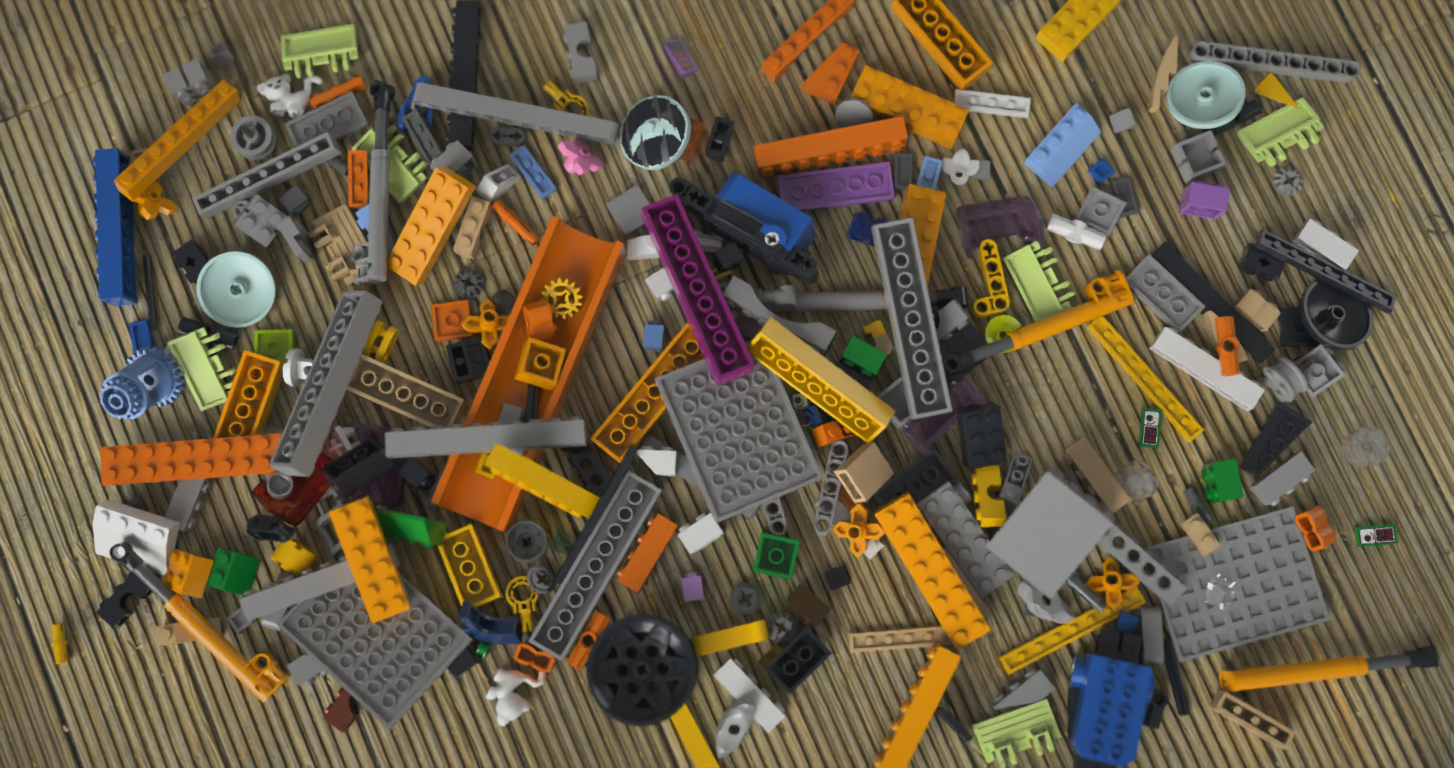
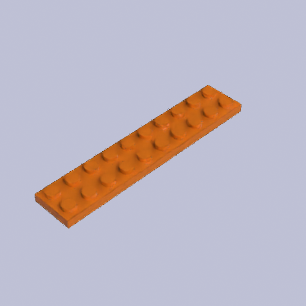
[100,433,282,486]

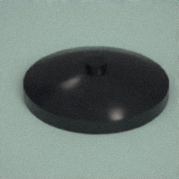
[1299,279,1373,351]

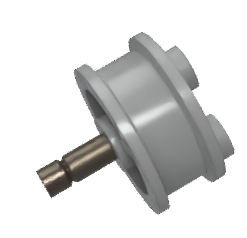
[230,115,277,161]
[1263,356,1313,402]

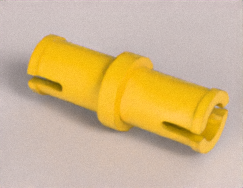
[51,623,69,664]

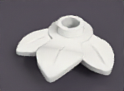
[942,149,980,185]

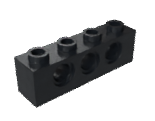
[560,439,618,498]

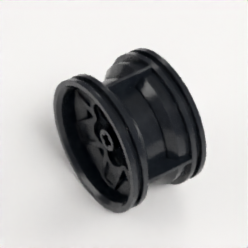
[586,615,698,726]

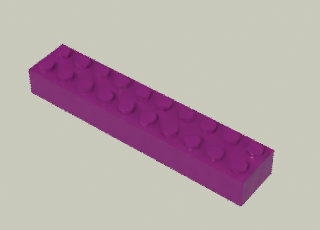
[641,194,755,386]

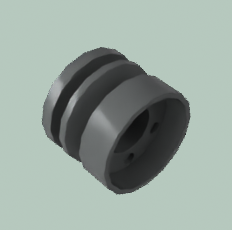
[506,520,548,564]

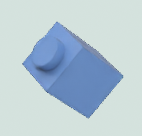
[643,321,665,351]

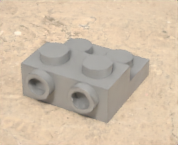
[276,216,313,264]
[1294,344,1346,398]

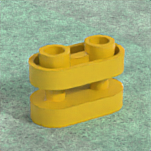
[361,320,399,364]

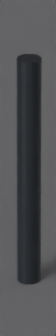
[143,254,158,330]

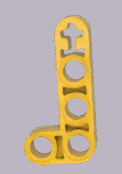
[971,239,1010,318]
[691,619,770,657]

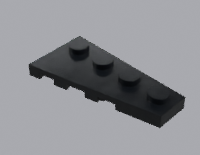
[1239,402,1313,478]

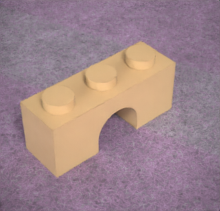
[453,197,493,260]

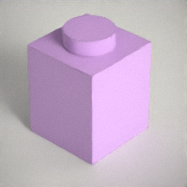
[681,572,704,602]

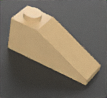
[155,617,223,646]

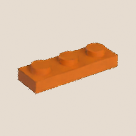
[309,76,367,109]
[348,150,368,208]

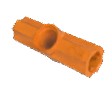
[1215,316,1240,377]
[567,610,611,671]

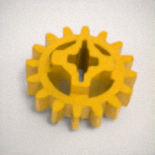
[541,276,583,319]

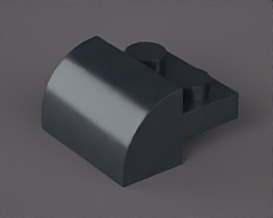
[446,339,489,384]

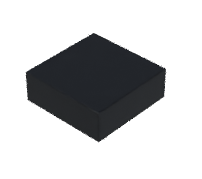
[825,565,850,590]

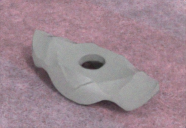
[1017,579,1075,624]
[715,699,755,759]

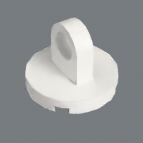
[283,348,314,387]

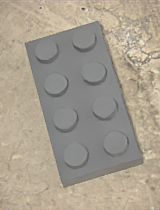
[284,91,369,147]
[1126,254,1205,334]

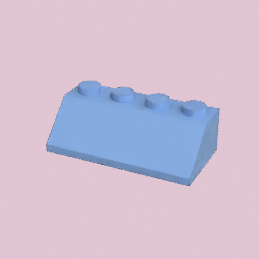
[1024,103,1101,188]

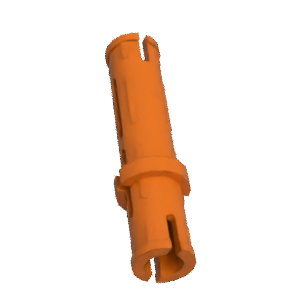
[491,199,540,246]

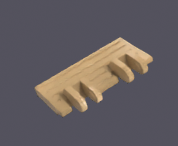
[308,203,367,286]

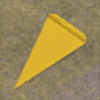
[1255,73,1300,109]

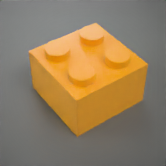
[514,337,566,391]
[163,548,214,598]

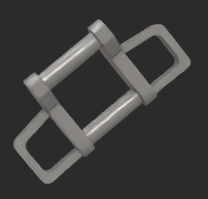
[313,489,346,558]

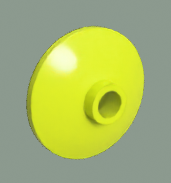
[985,315,1022,353]

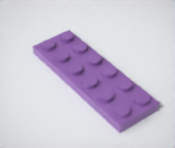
[777,162,895,212]

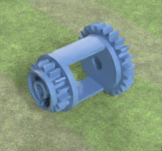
[99,346,185,420]

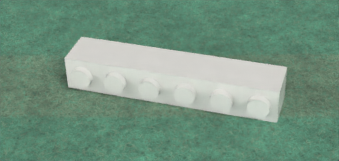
[1149,327,1265,411]

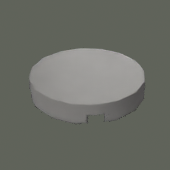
[835,97,873,128]

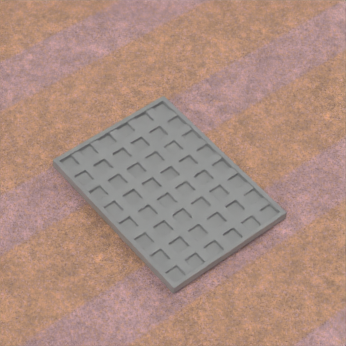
[1142,506,1330,663]

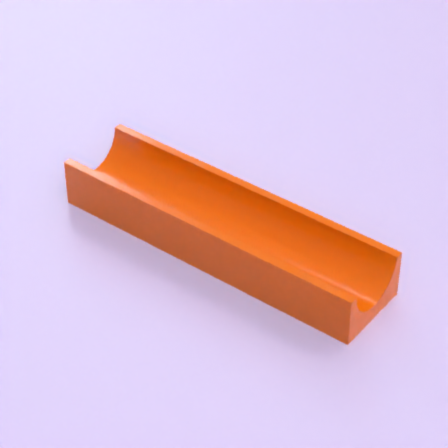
[431,215,627,533]

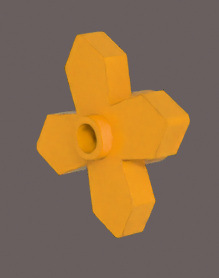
[134,181,178,220]
[462,299,509,350]
[832,503,886,557]
[1085,556,1140,611]

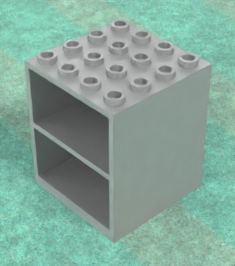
[986,468,1114,599]

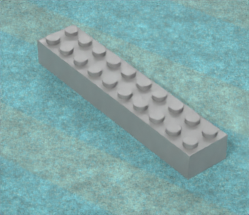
[871,217,952,419]
[269,290,383,477]
[528,471,663,661]

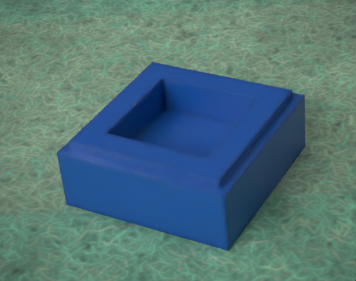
[1088,158,1115,185]
[1114,610,1140,633]

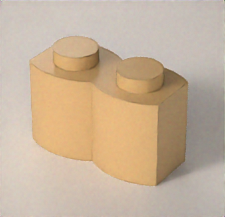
[1233,289,1281,333]

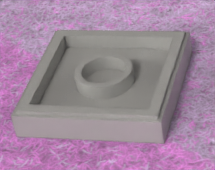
[605,185,650,236]
[1075,186,1127,237]

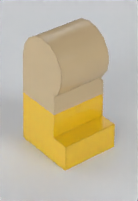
[862,320,892,357]

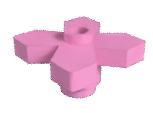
[557,138,604,175]

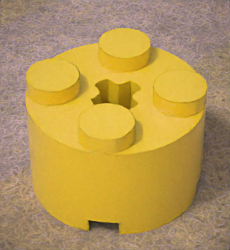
[270,537,318,576]

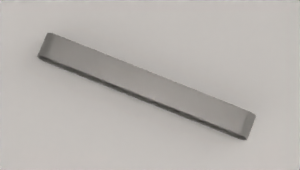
[1188,41,1361,83]

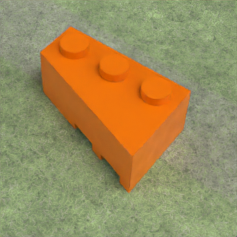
[801,42,860,106]

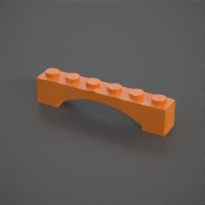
[761,0,855,83]

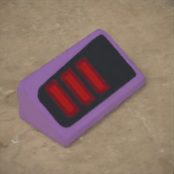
[664,38,698,79]

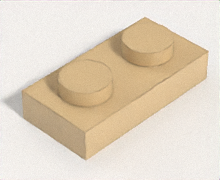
[1180,513,1220,556]

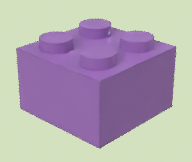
[1179,180,1230,220]

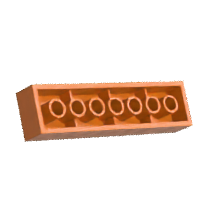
[753,116,908,179]

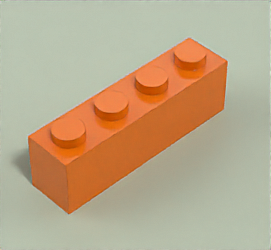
[617,514,679,593]

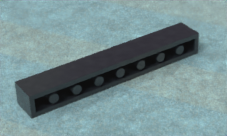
[446,0,481,151]

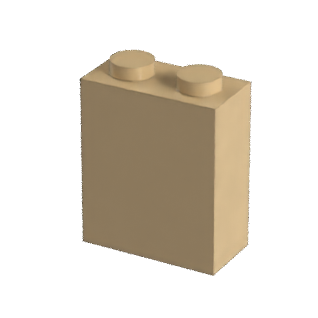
[834,442,895,503]

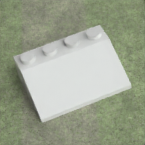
[93,499,180,576]

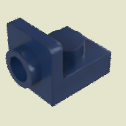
[805,404,832,426]

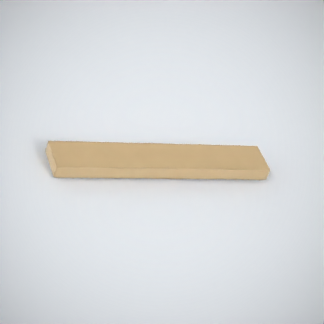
[848,626,953,653]

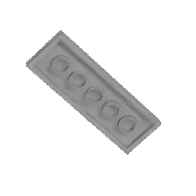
[916,481,1013,598]

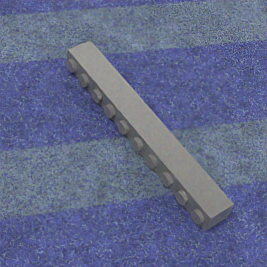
[385,417,587,458]

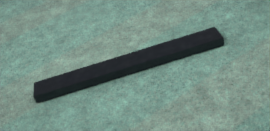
[1254,229,1396,314]
[1151,241,1276,364]
[555,443,638,584]

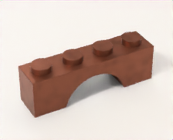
[323,687,358,733]

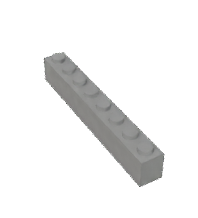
[192,132,342,219]
[239,541,401,622]

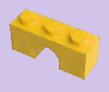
[971,465,1006,527]

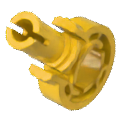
[543,80,590,116]
[505,576,540,633]

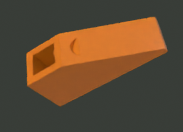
[811,421,857,448]

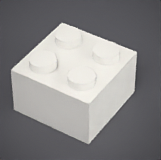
[678,513,724,556]

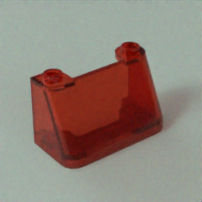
[251,449,335,526]

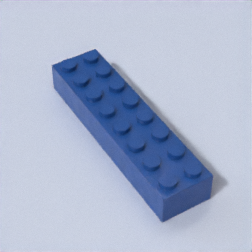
[93,148,137,306]

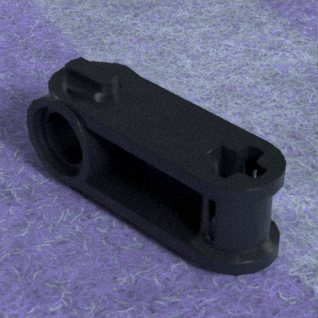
[246,514,295,543]

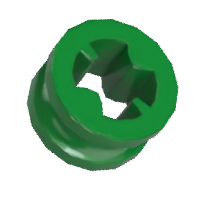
[475,641,492,659]

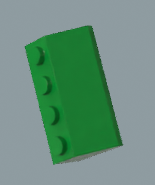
[374,508,447,549]

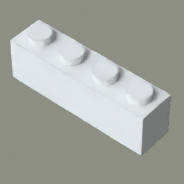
[714,658,785,733]

